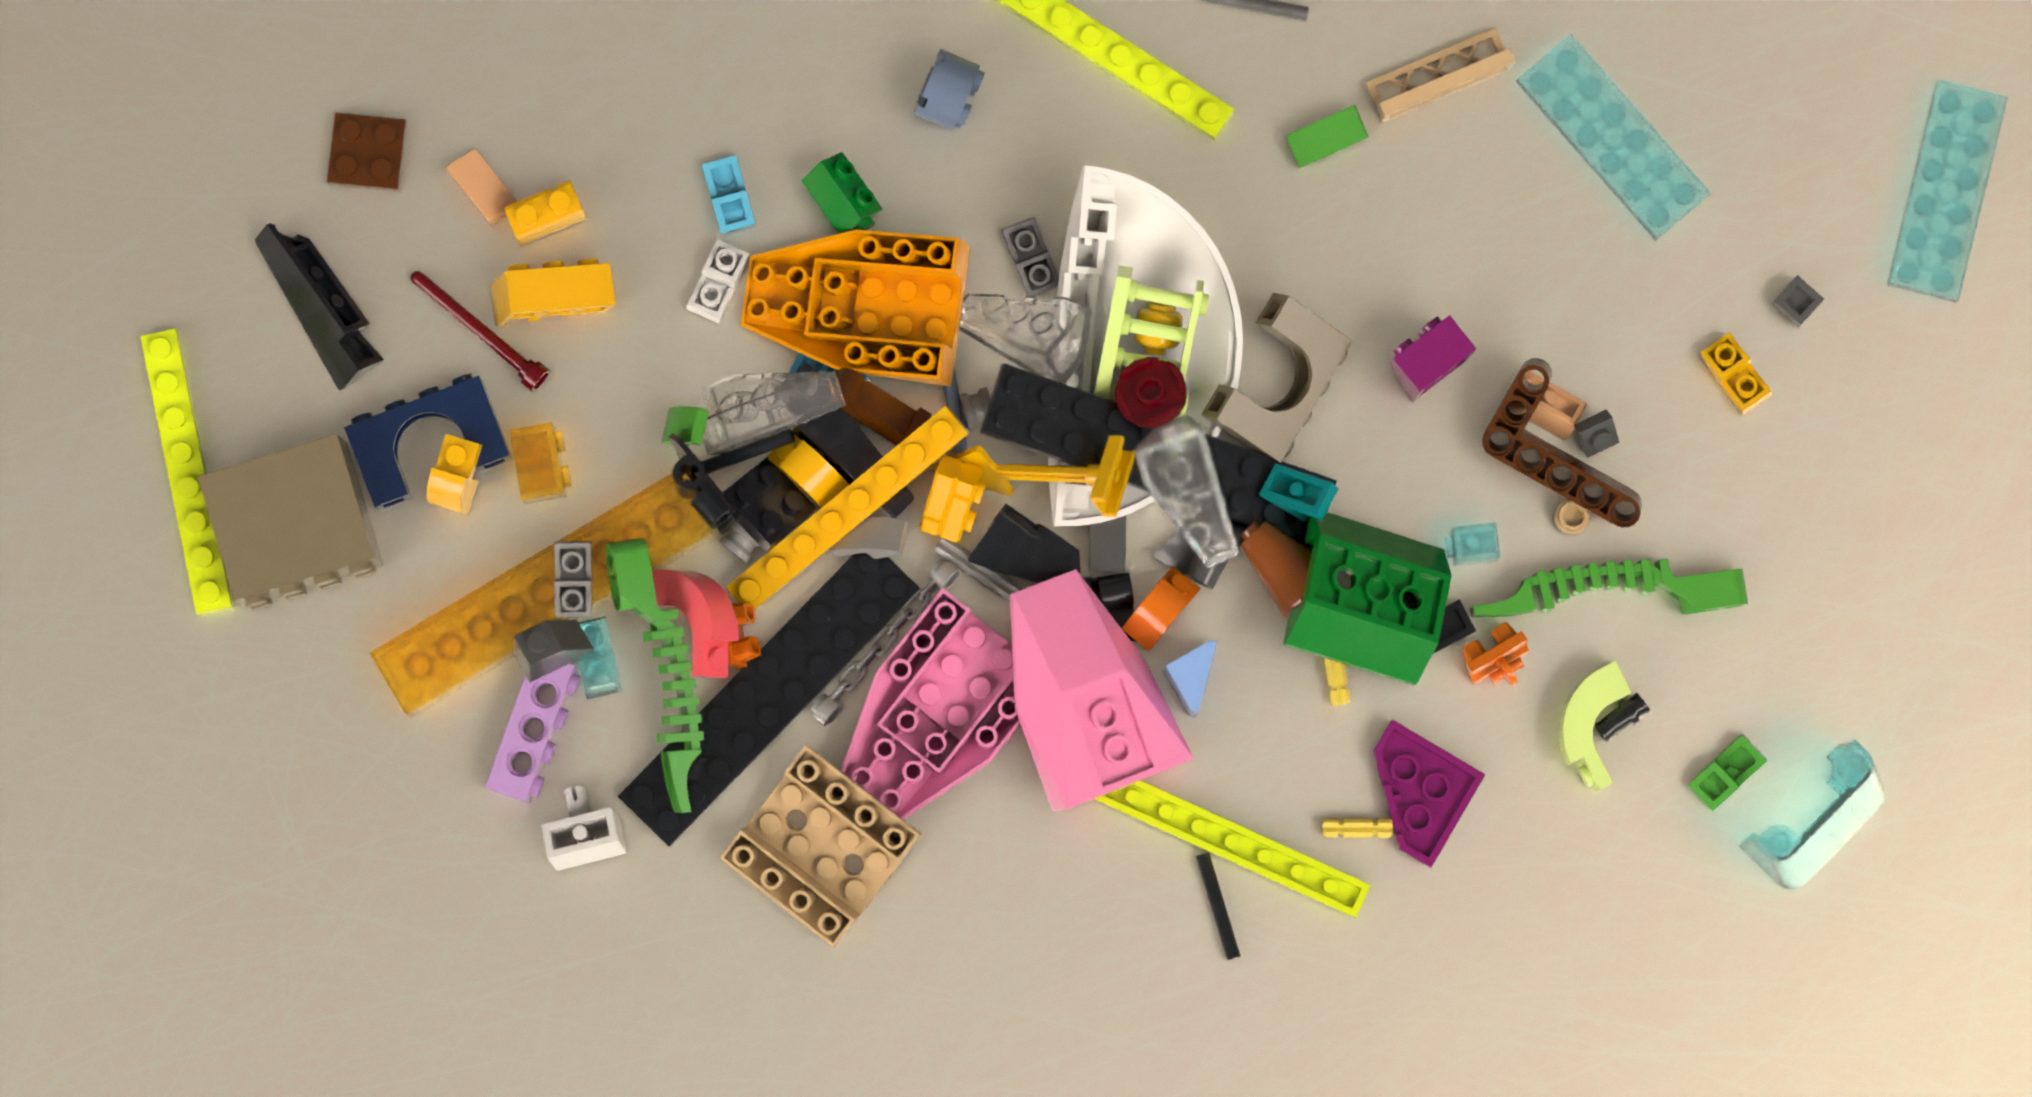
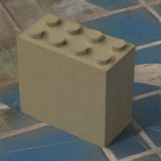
[198,434,383,611]

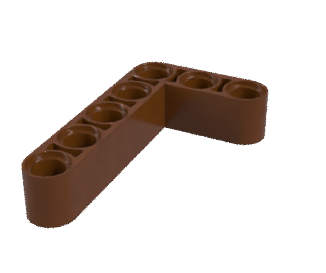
[1482,358,1642,528]

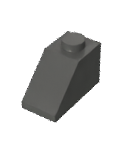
[513,620,594,683]

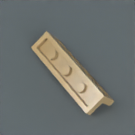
[1365,28,1515,123]

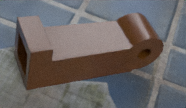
[827,368,932,446]

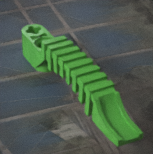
[605,537,704,813]
[1470,558,1748,618]

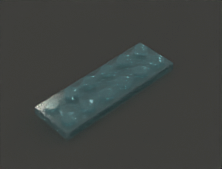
[1516,34,1711,241]
[1887,79,2008,303]

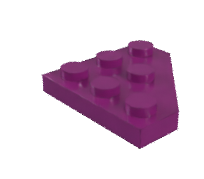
[1373,719,1486,868]

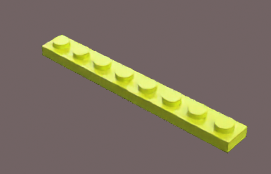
[995,0,1234,141]
[140,329,234,615]
[1094,780,1371,918]

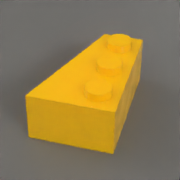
[490,258,616,327]

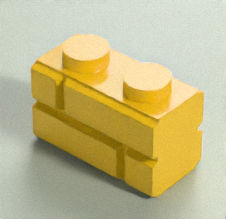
[504,180,587,246]
[919,455,986,543]

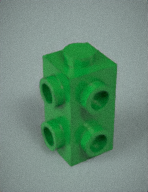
[801,152,883,234]

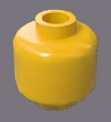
[1134,301,1183,355]

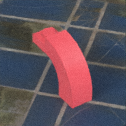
[653,570,739,678]

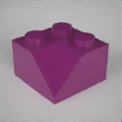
[1390,315,1476,402]

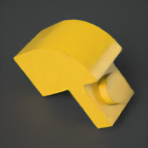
[427,434,483,515]
[768,435,850,508]

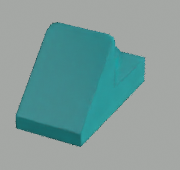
[1259,463,1338,521]

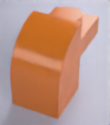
[1122,566,1201,651]

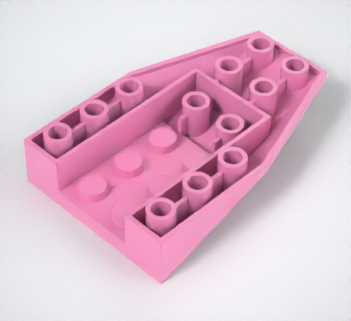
[1010,569,1194,811]
[841,588,1020,820]

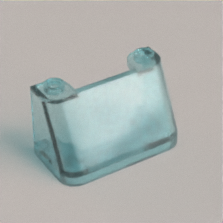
[1739,739,1885,890]

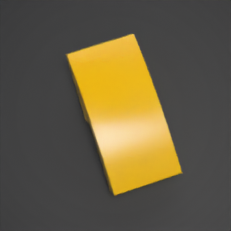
[1700,333,1772,416]

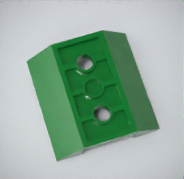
[1283,512,1452,686]

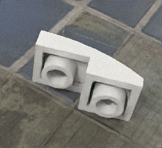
[687,239,750,324]

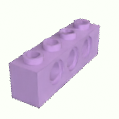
[485,664,581,804]

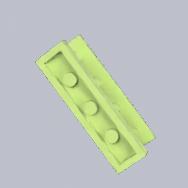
[1094,265,1209,424]

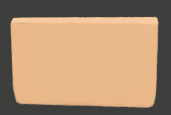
[445,149,517,226]
[1507,371,1588,441]

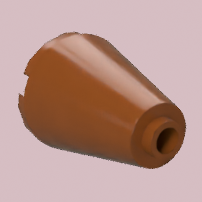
[1240,520,1312,619]

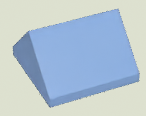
[1163,640,1217,717]

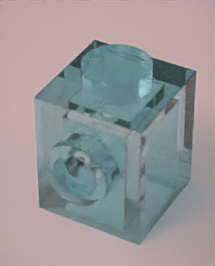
[1445,522,1500,566]

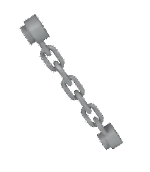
[811,558,961,726]

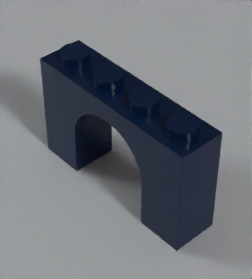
[344,374,513,511]

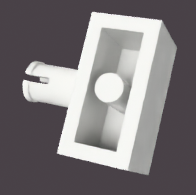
[541,785,627,871]

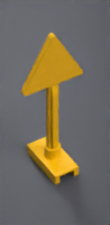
[930,435,1135,517]

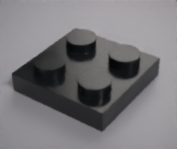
[723,456,817,552]

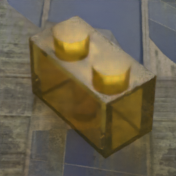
[509,422,572,504]

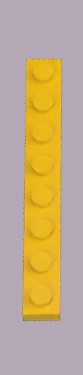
[726,405,970,610]

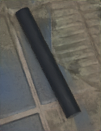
[701,429,795,474]
[1195,852,1241,960]

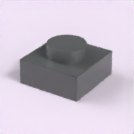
[1772,275,1824,327]
[1575,409,1620,458]

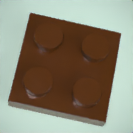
[327,112,408,192]

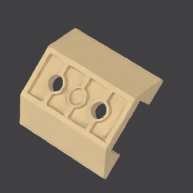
[720,744,921,948]

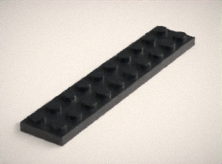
[980,363,1337,549]
[617,553,920,847]

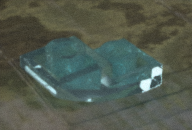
[578,616,622,699]

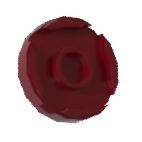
[1114,357,1188,428]

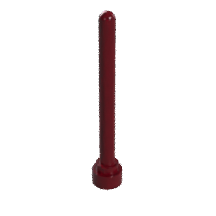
[410,271,551,392]

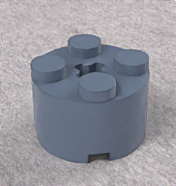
[913,49,985,131]

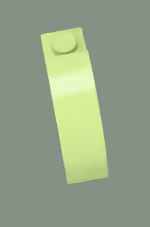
[1559,661,1632,791]

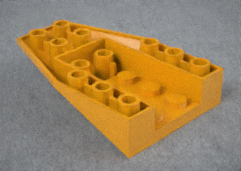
[741,229,970,387]

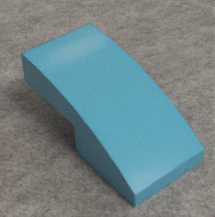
[702,154,755,234]

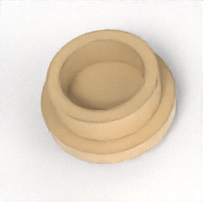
[1554,499,1590,535]

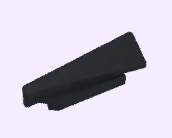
[255,223,384,390]
[776,363,914,518]

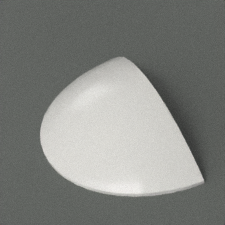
[1048,165,1243,526]

